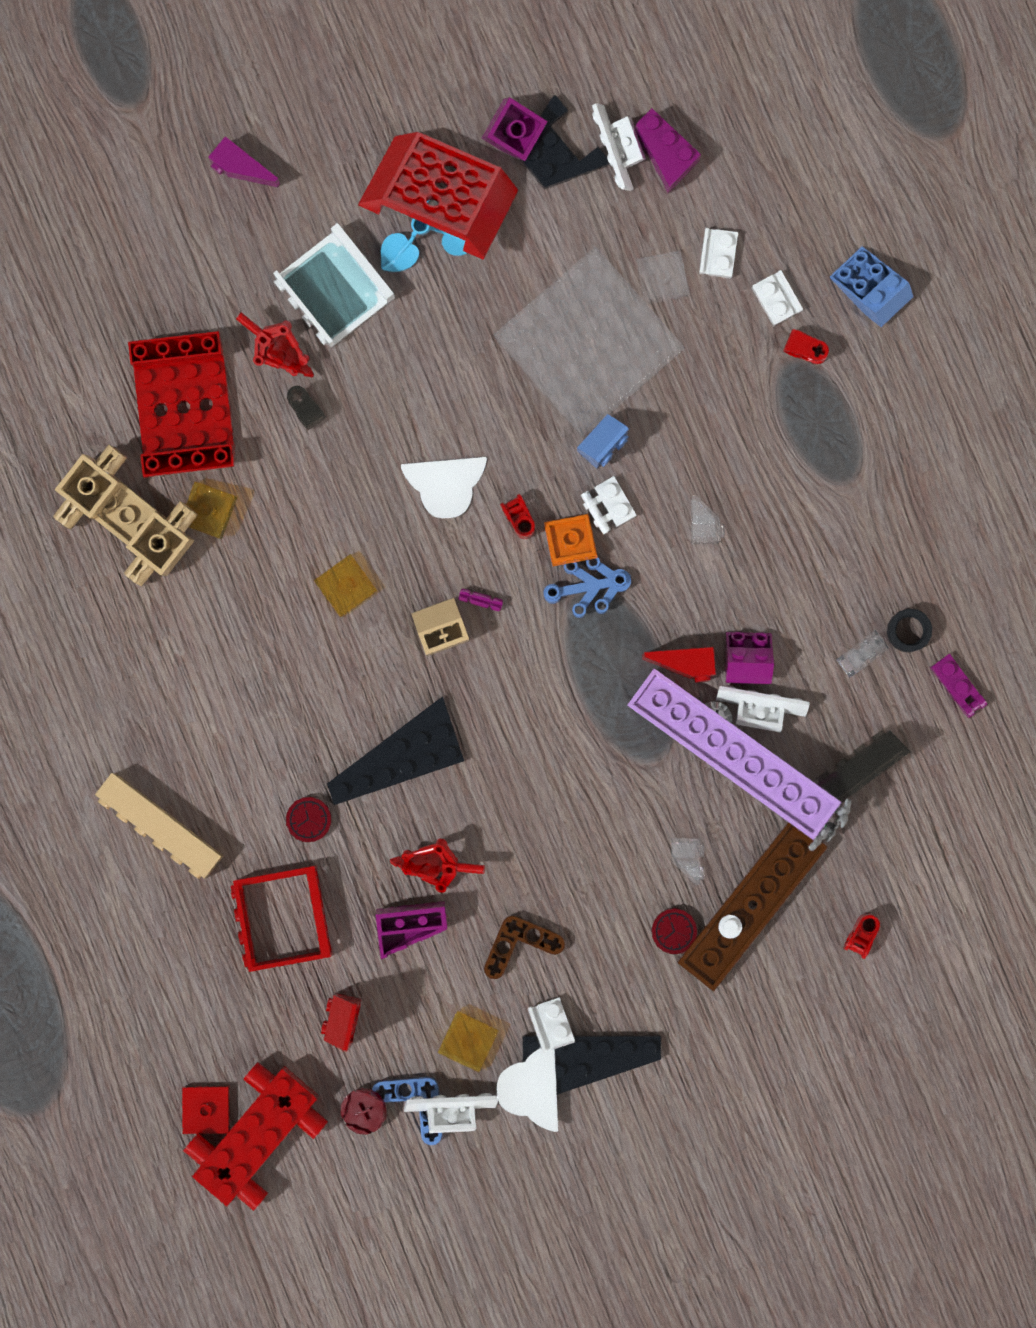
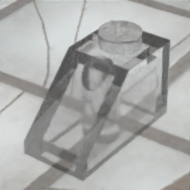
[691,496,725,544]

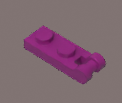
[930,654,988,718]

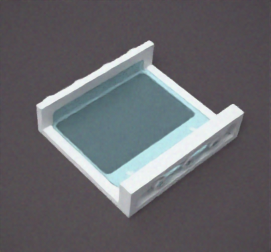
[273,223,395,348]

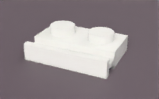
[699,228,738,278]
[752,270,803,326]
[528,997,575,1053]

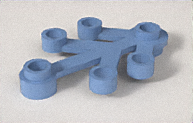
[543,557,631,618]

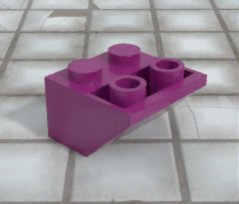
[725,632,774,684]

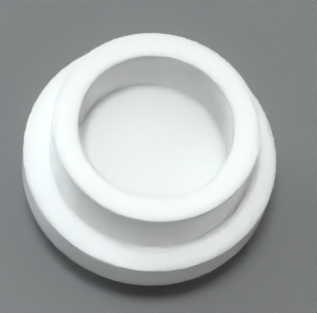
[719,915,742,938]

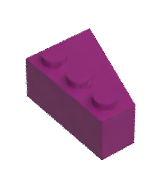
[635,108,701,193]
[375,901,448,960]

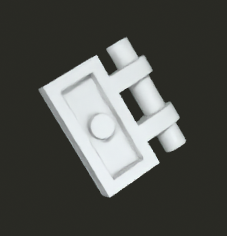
[581,476,637,535]

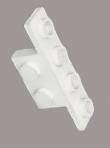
[592,103,646,191]
[716,686,810,732]
[404,1093,499,1133]

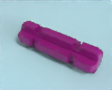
[458,588,503,611]

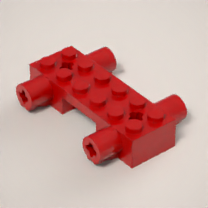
[183,1062,328,1211]

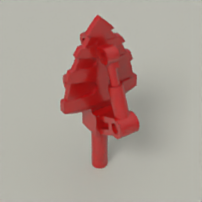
[236,312,314,378]
[390,838,485,893]

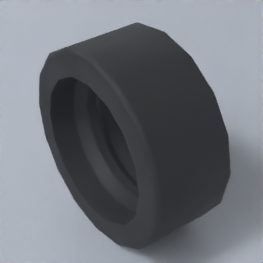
[887,608,932,653]

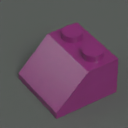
[481,97,548,161]

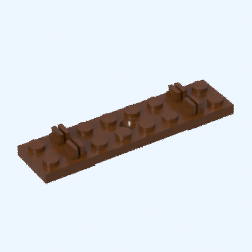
[677,822,828,992]

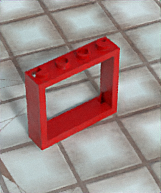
[230,865,332,972]

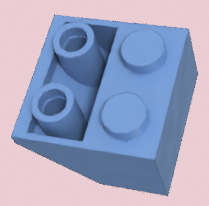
[577,414,629,469]

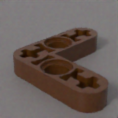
[484,915,565,979]

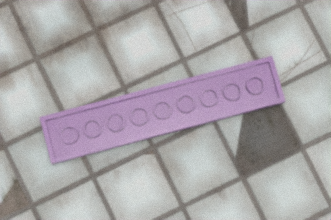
[627,669,841,840]

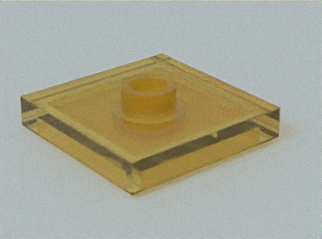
[186,481,237,539]
[314,554,377,618]
[438,1010,499,1072]

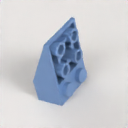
[830,246,914,327]

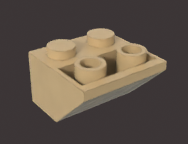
[411,598,470,656]

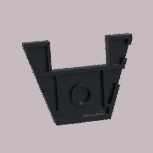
[520,95,610,190]

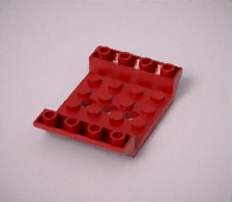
[358,132,518,260]
[128,331,235,478]

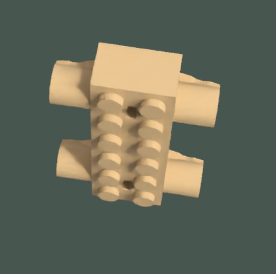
[53,444,198,587]

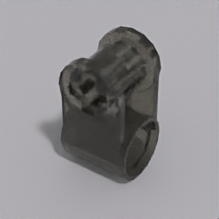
[287,386,326,430]

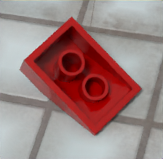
[642,647,716,682]
[321,993,362,1051]

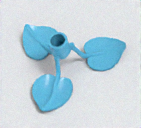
[381,200,467,272]

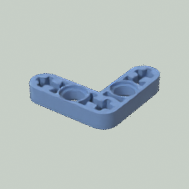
[372,1077,442,1145]

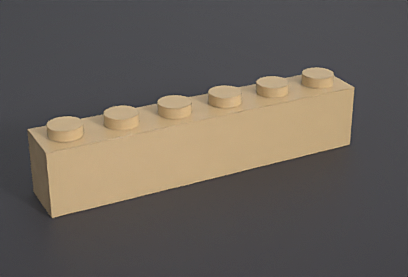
[95,773,224,879]

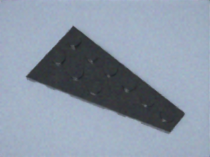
[327,696,464,805]
[523,1035,661,1095]

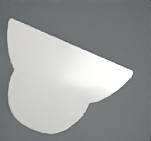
[401,457,487,518]
[497,1048,558,1132]

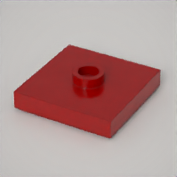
[182,1086,230,1134]

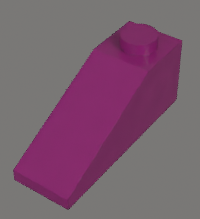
[208,136,280,187]

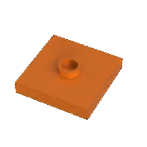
[544,514,597,566]

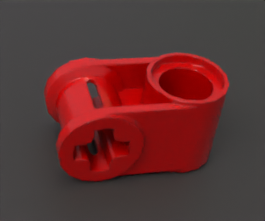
[783,329,829,364]
[500,494,535,539]
[843,913,880,959]

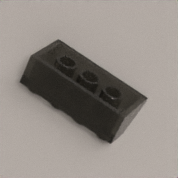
[816,730,910,803]

